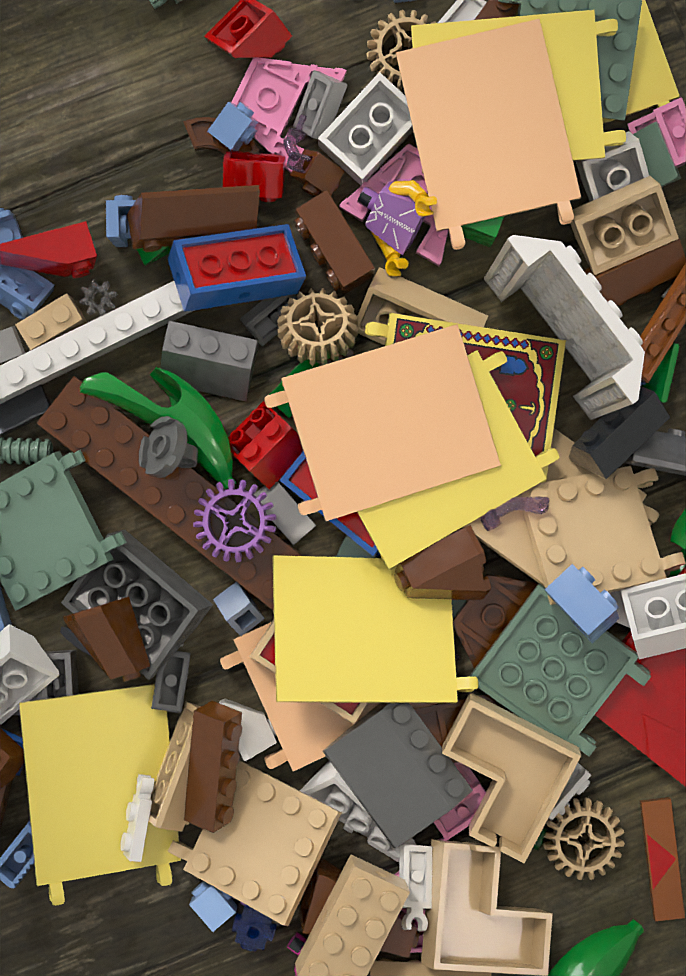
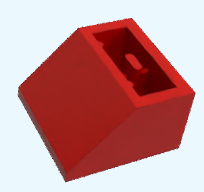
[228,401,303,489]

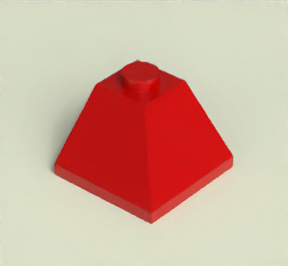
[204,0,292,58]

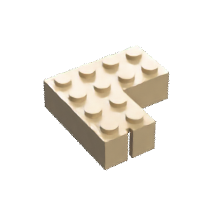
[442,692,581,863]
[421,839,553,976]

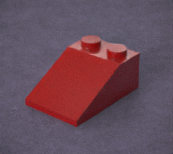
[0,221,97,278]

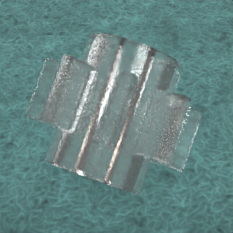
[79,279,118,316]

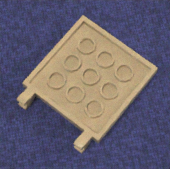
[518,466,686,605]
[168,760,342,926]

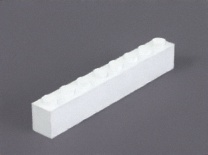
[0,281,194,404]

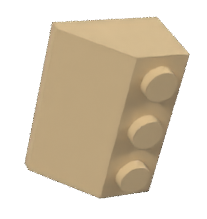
[570,176,679,275]

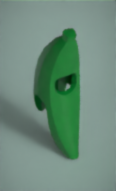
[80,367,236,490]
[548,919,644,976]

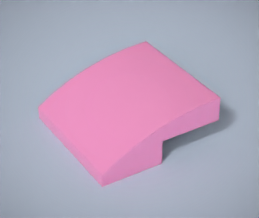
[627,97,686,168]
[434,762,486,841]

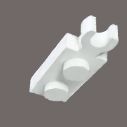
[120,774,154,862]
[399,844,432,931]

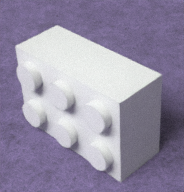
[318,72,413,185]

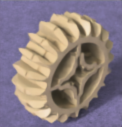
[367,10,436,91]
[277,288,358,367]
[543,797,625,880]

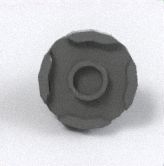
[139,416,198,478]

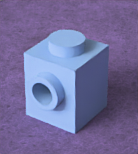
[189,881,238,932]

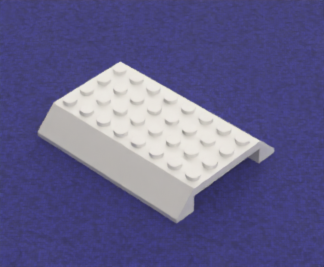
[484,235,645,420]

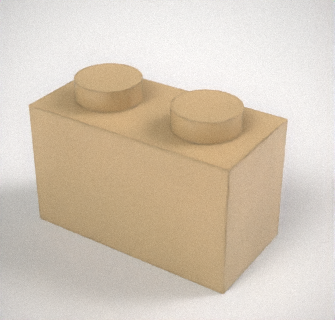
[15,293,88,350]

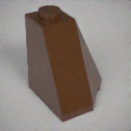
[394,525,491,600]
[63,596,150,682]

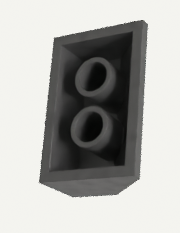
[161,321,259,401]
[624,429,686,476]

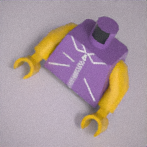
[357,180,437,276]

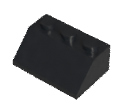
[569,386,670,479]

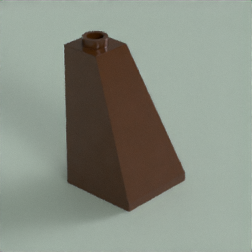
[299,857,419,957]

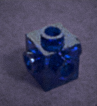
[231,905,277,951]

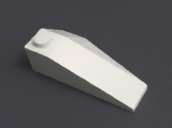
[300,761,416,862]

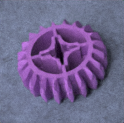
[193,479,276,562]

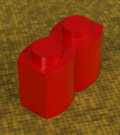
[223,151,286,202]

